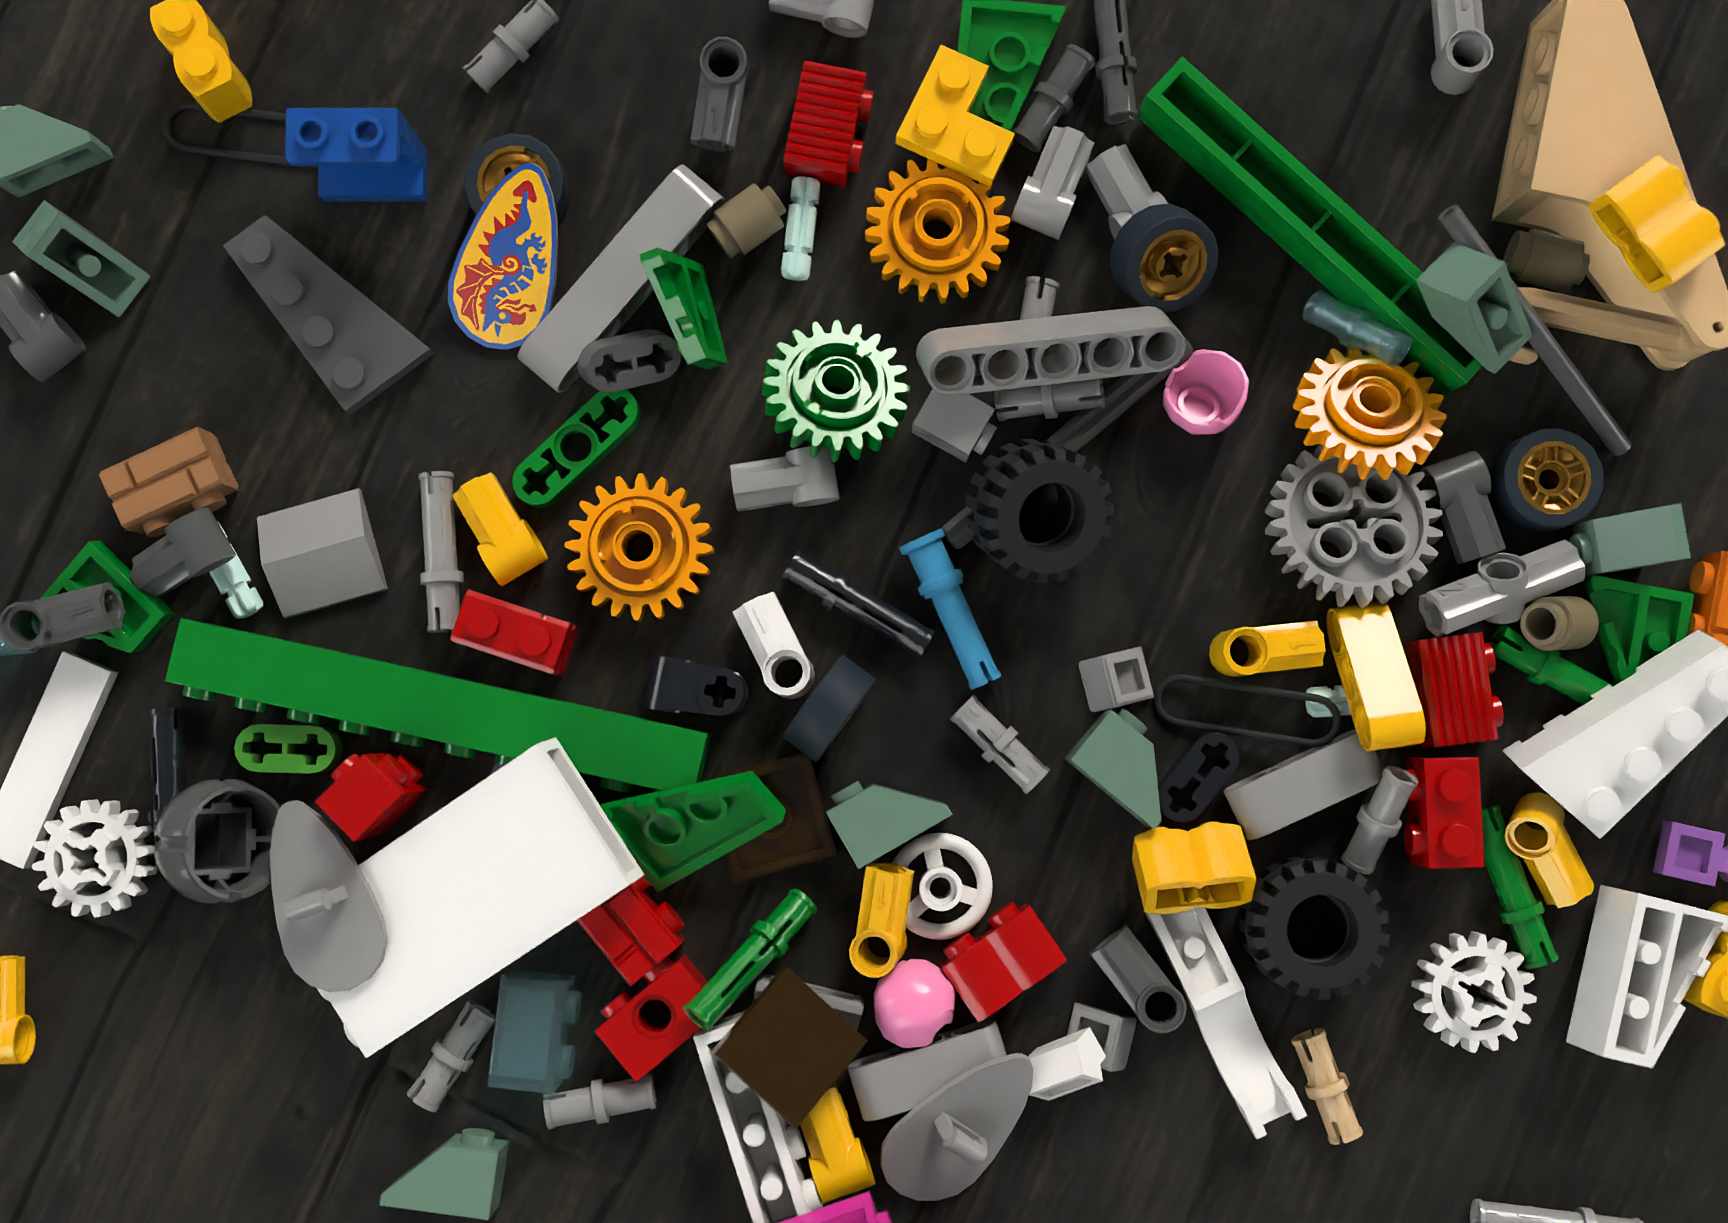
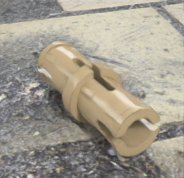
[1291,1028,1363,1145]

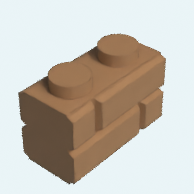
[99,427,239,537]

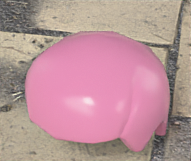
[1163,349,1249,435]
[873,959,955,1048]

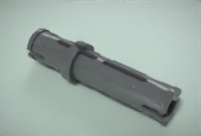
[1094,0,1138,125]

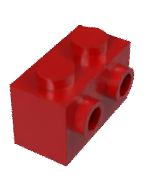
[315,752,429,842]
[1404,756,1484,869]

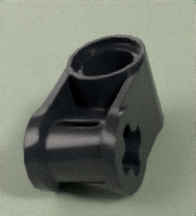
[644,655,750,717]

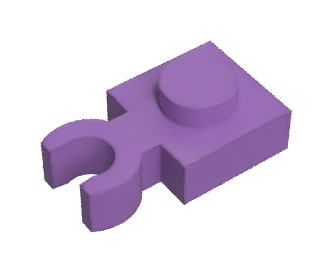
[1653,820,1728,886]

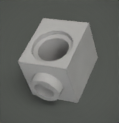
[911,389,997,463]

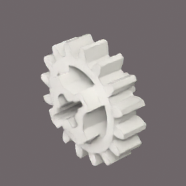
[32,799,157,918]
[1411,931,1537,1053]

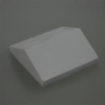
[257,488,388,618]

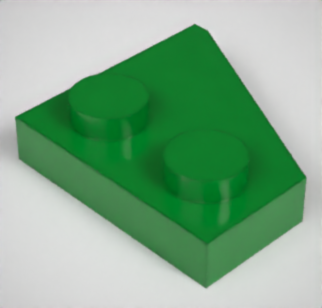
[639,247,728,370]
[32,541,175,653]
[1583,575,1694,686]

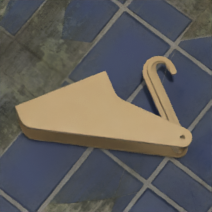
[1492,0,1728,371]

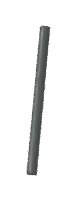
[1438,205,1632,456]

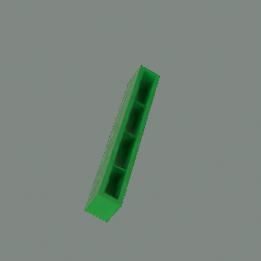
[1137,56,1482,395]

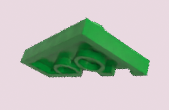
[957,0,1067,131]
[599,771,786,892]

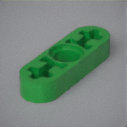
[512,389,641,508]

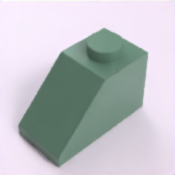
[0,104,114,198]
[12,200,151,318]
[1416,242,1532,373]
[1569,503,1691,576]
[1064,709,1161,829]
[826,781,953,869]
[380,1128,509,1220]

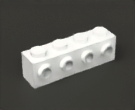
[693,1010,823,1223]

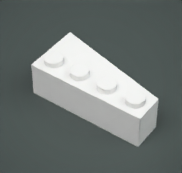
[1502,630,1728,839]

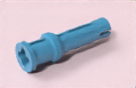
[899,528,1002,690]

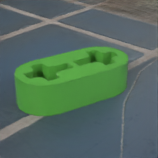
[234,724,343,774]

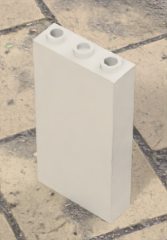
[317,737,644,1058]

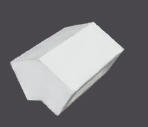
[1028,1027,1106,1101]

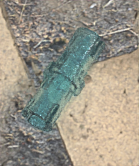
[1303,290,1412,367]

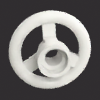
[892,833,993,940]

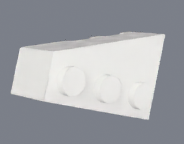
[1566,885,1728,1068]

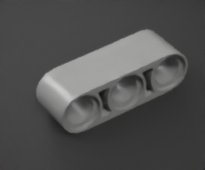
[1223,729,1384,840]
[847,1019,1007,1121]

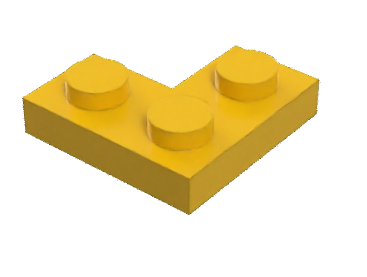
[895,45,1015,187]

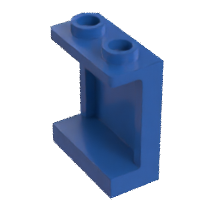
[286,108,428,202]

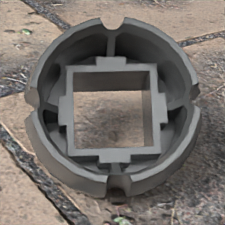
[154,779,280,904]

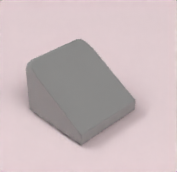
[1079,646,1154,712]
[1067,1003,1137,1072]

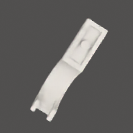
[1145,906,1307,1139]

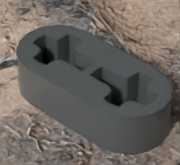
[578,329,681,392]

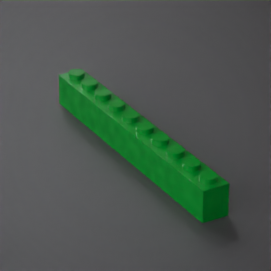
[165,618,712,793]

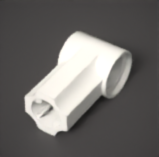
[733,592,815,699]

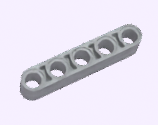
[518,164,725,393]
[916,306,1186,396]

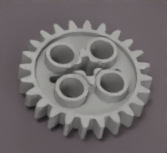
[1265,444,1443,608]

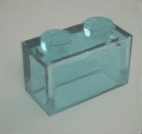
[488,969,581,1094]

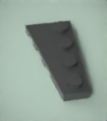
[223,215,435,415]

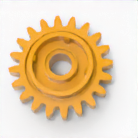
[865,159,1011,304]
[1293,344,1447,480]
[565,473,714,622]

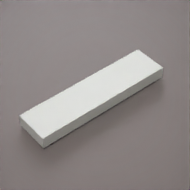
[0,651,119,869]

